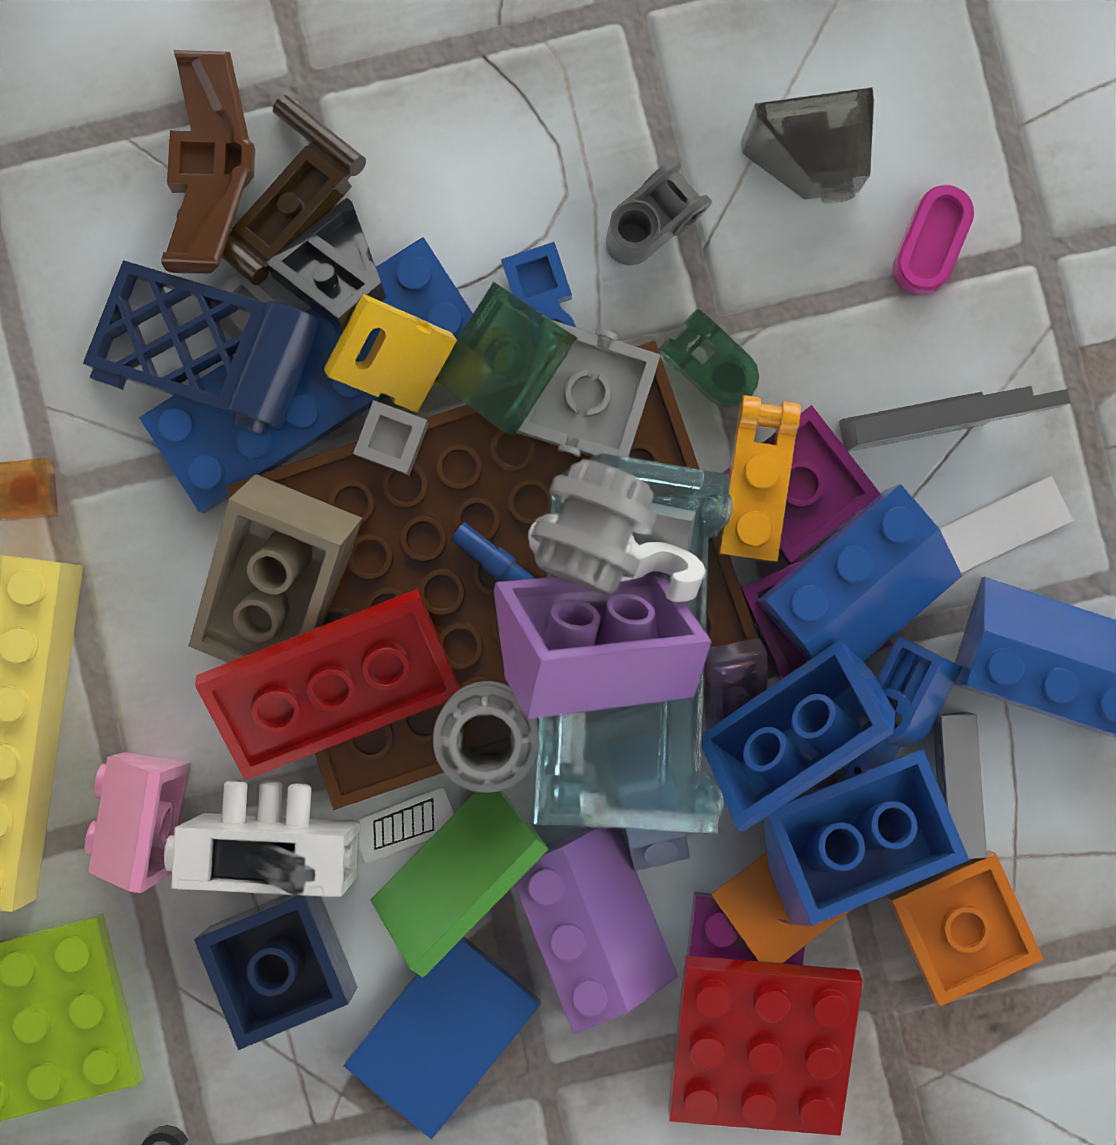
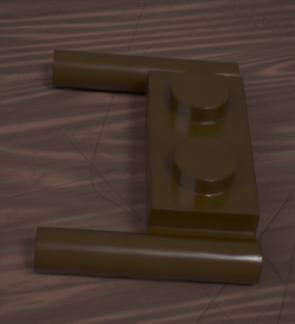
[177,95,366,285]

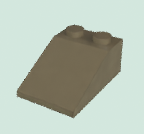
[188,474,362,663]

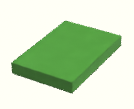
[370,790,549,977]

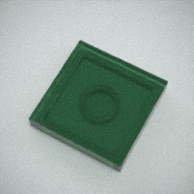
[436,281,578,436]

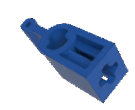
[846,636,963,778]

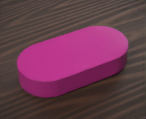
[893,185,974,295]

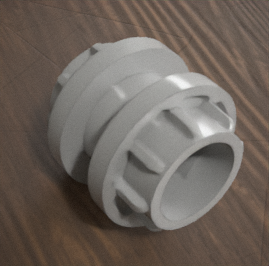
[531,460,657,594]
[433,681,539,792]

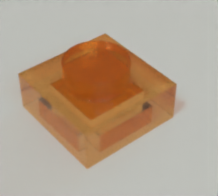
[0,458,58,521]

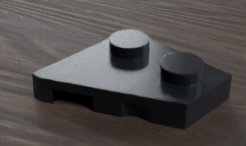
[266,198,387,332]

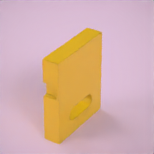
[324,294,457,413]

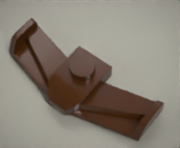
[161,50,256,274]

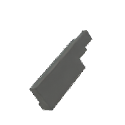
[839,386,1071,452]

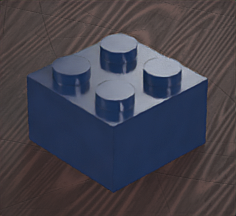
[194,894,358,1050]

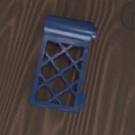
[83,260,321,437]

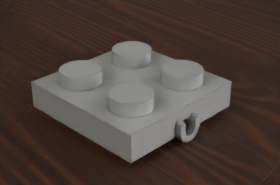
[515,320,661,467]

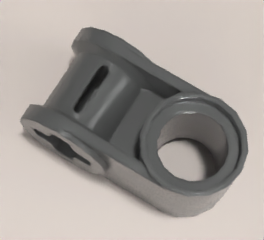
[606,159,712,266]

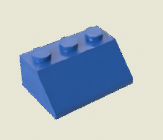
[756,484,962,662]
[954,577,1116,737]
[698,640,895,832]
[763,749,969,926]

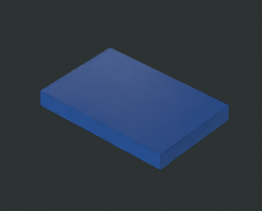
[343,937,541,1139]

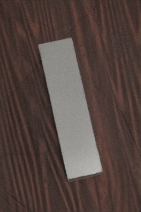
[933,712,987,859]

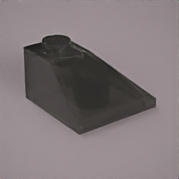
[740,87,874,204]

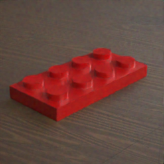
[195,589,460,780]

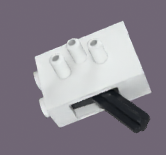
[164,780,360,897]

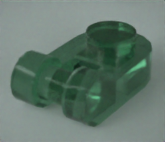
[658,309,759,408]

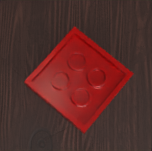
[668,955,863,1136]

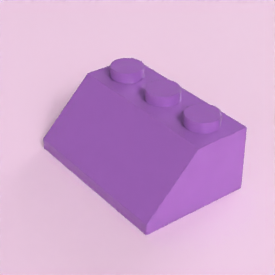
[494,571,711,719]
[514,816,678,1034]

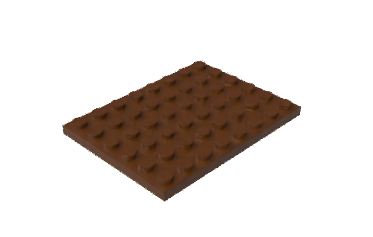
[226,340,767,810]

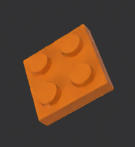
[887,850,1044,1007]

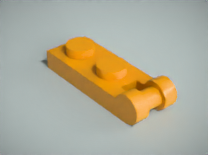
[718,395,801,563]

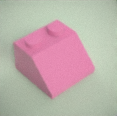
[84,752,191,893]

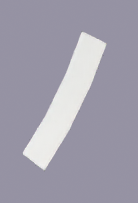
[940,476,1074,574]

